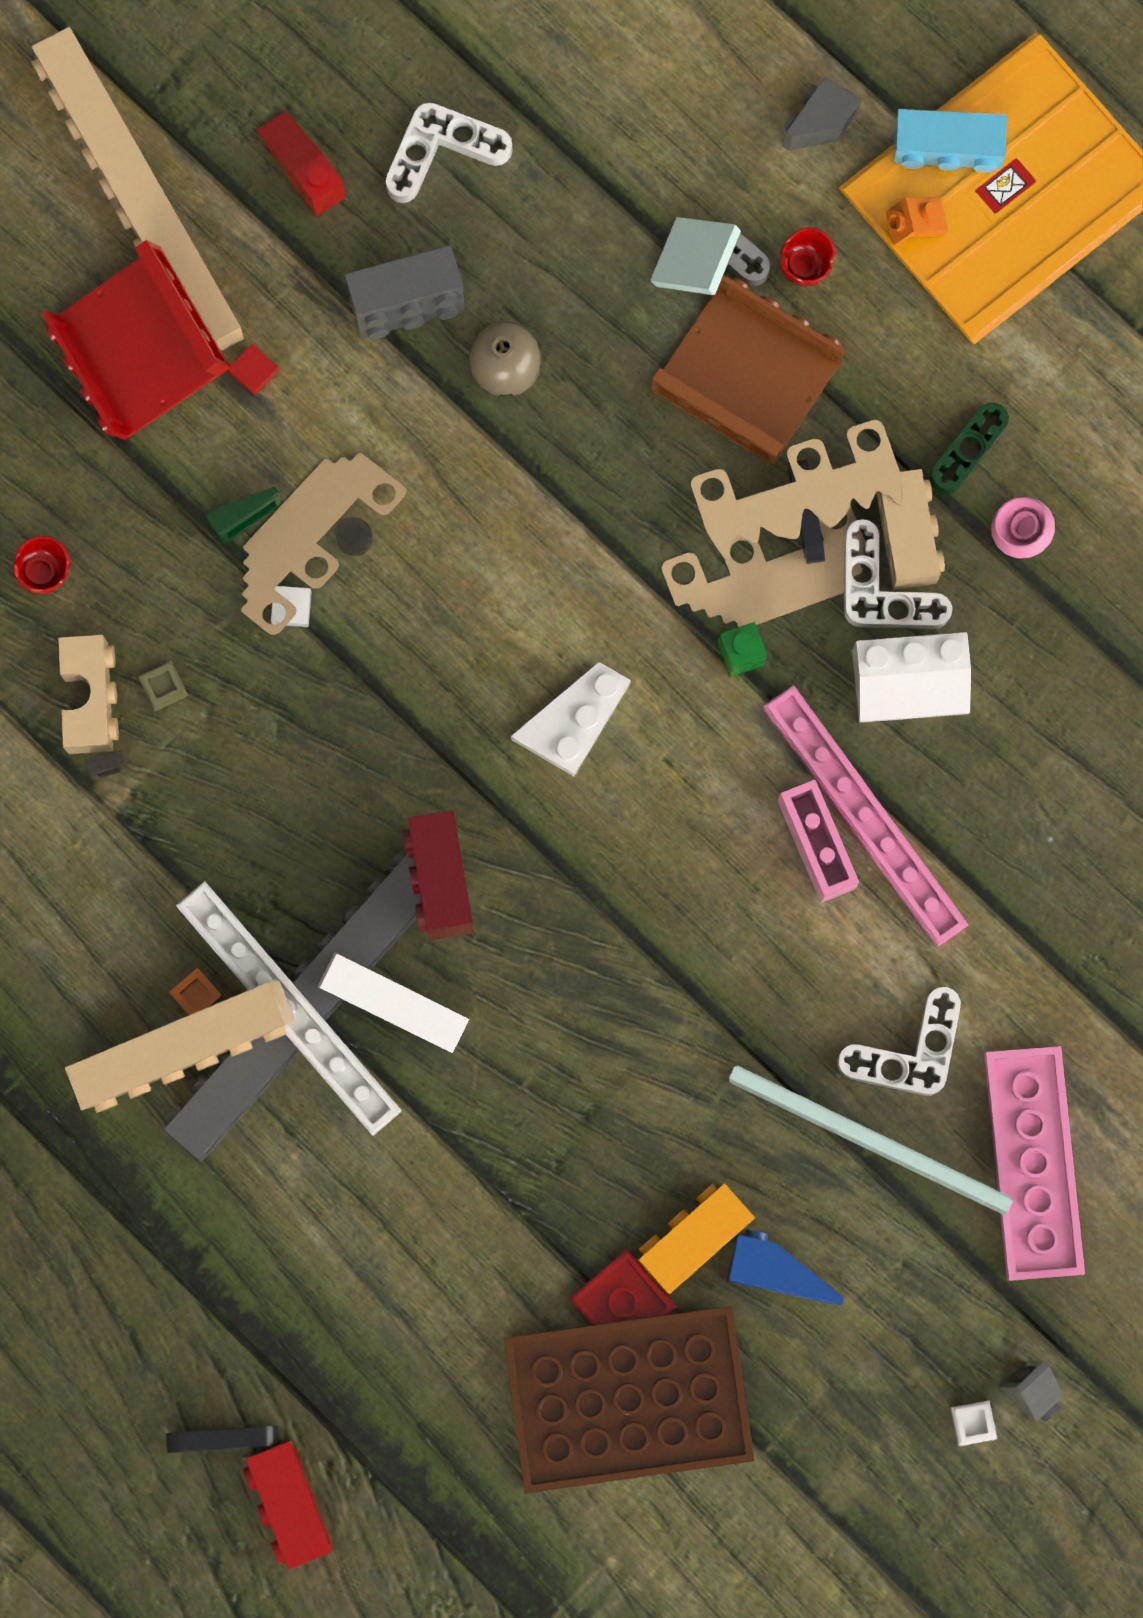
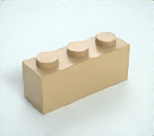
[876,469,945,590]

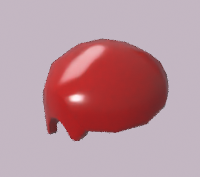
[779,227,836,287]
[13,535,71,594]

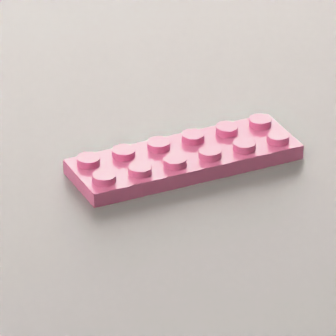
[984,1046,1085,1281]

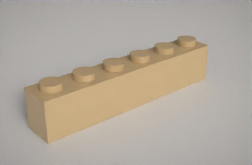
[65,980,296,1113]

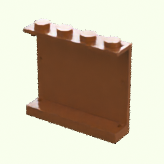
[651,275,845,466]

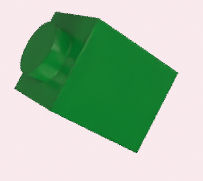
[717,621,768,678]

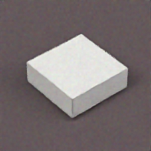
[271,586,312,627]
[950,1400,997,1446]

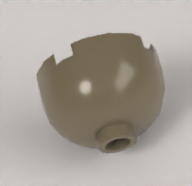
[469,321,541,396]

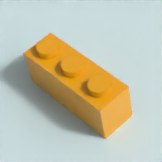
[638,1183,755,1295]

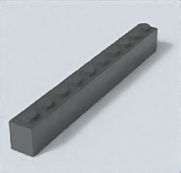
[164,848,422,1162]

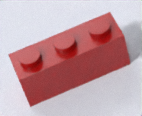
[243,1441,334,1570]

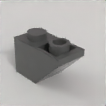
[782,76,861,150]

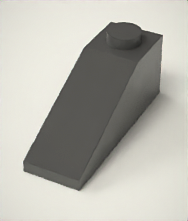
[999,1361,1064,1422]

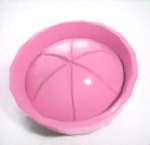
[991,497,1055,558]

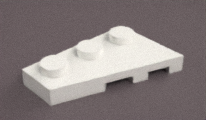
[511,662,631,776]

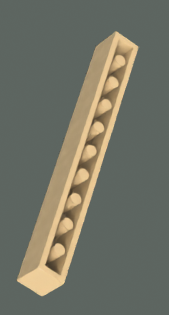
[31,26,244,351]

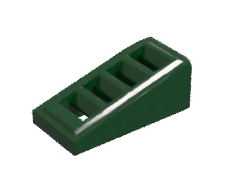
[203,487,282,544]

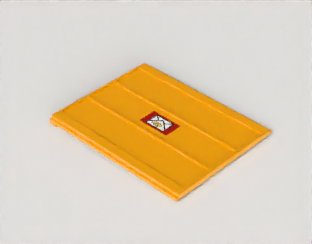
[839,32,1143,345]

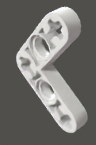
[386,103,512,203]
[844,519,952,629]
[837,987,961,1096]

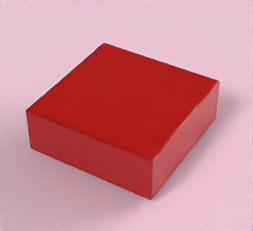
[227,344,279,396]

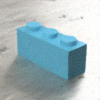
[893,109,1007,172]

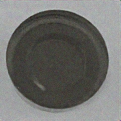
[336,518,373,556]

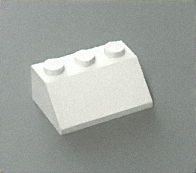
[852,632,971,723]

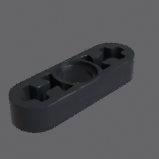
[788,459,825,564]
[166,1425,279,1453]

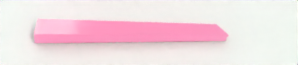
[763,685,969,947]

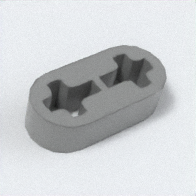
[726,233,770,287]

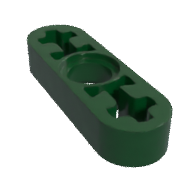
[930,402,1009,494]

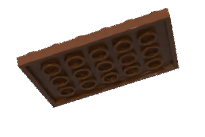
[504,1306,754,1494]

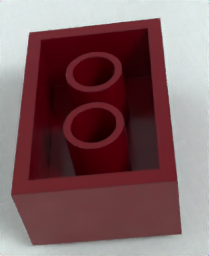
[402,810,474,941]

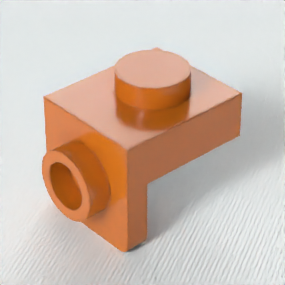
[886,197,948,244]

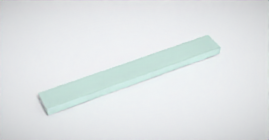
[729,1065,1013,1215]

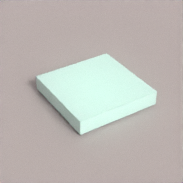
[650,217,741,295]

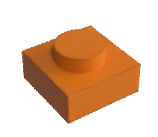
[169,967,223,1015]

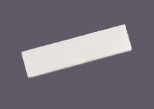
[317,952,469,1053]

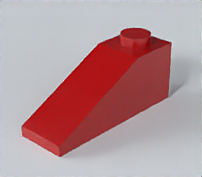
[256,111,346,217]

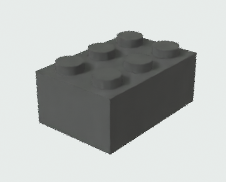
[345,245,465,339]

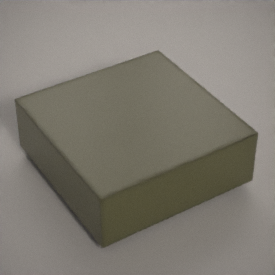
[138,660,188,711]

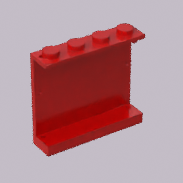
[42,240,231,440]

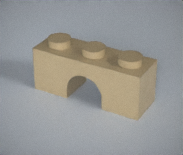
[58,635,119,754]

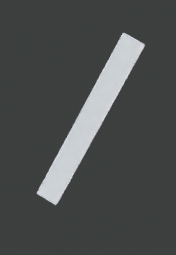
[176,881,402,1136]

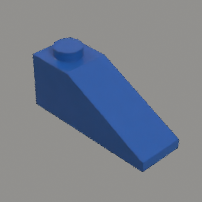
[727,1230,844,1306]

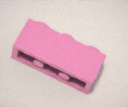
[778,780,859,903]

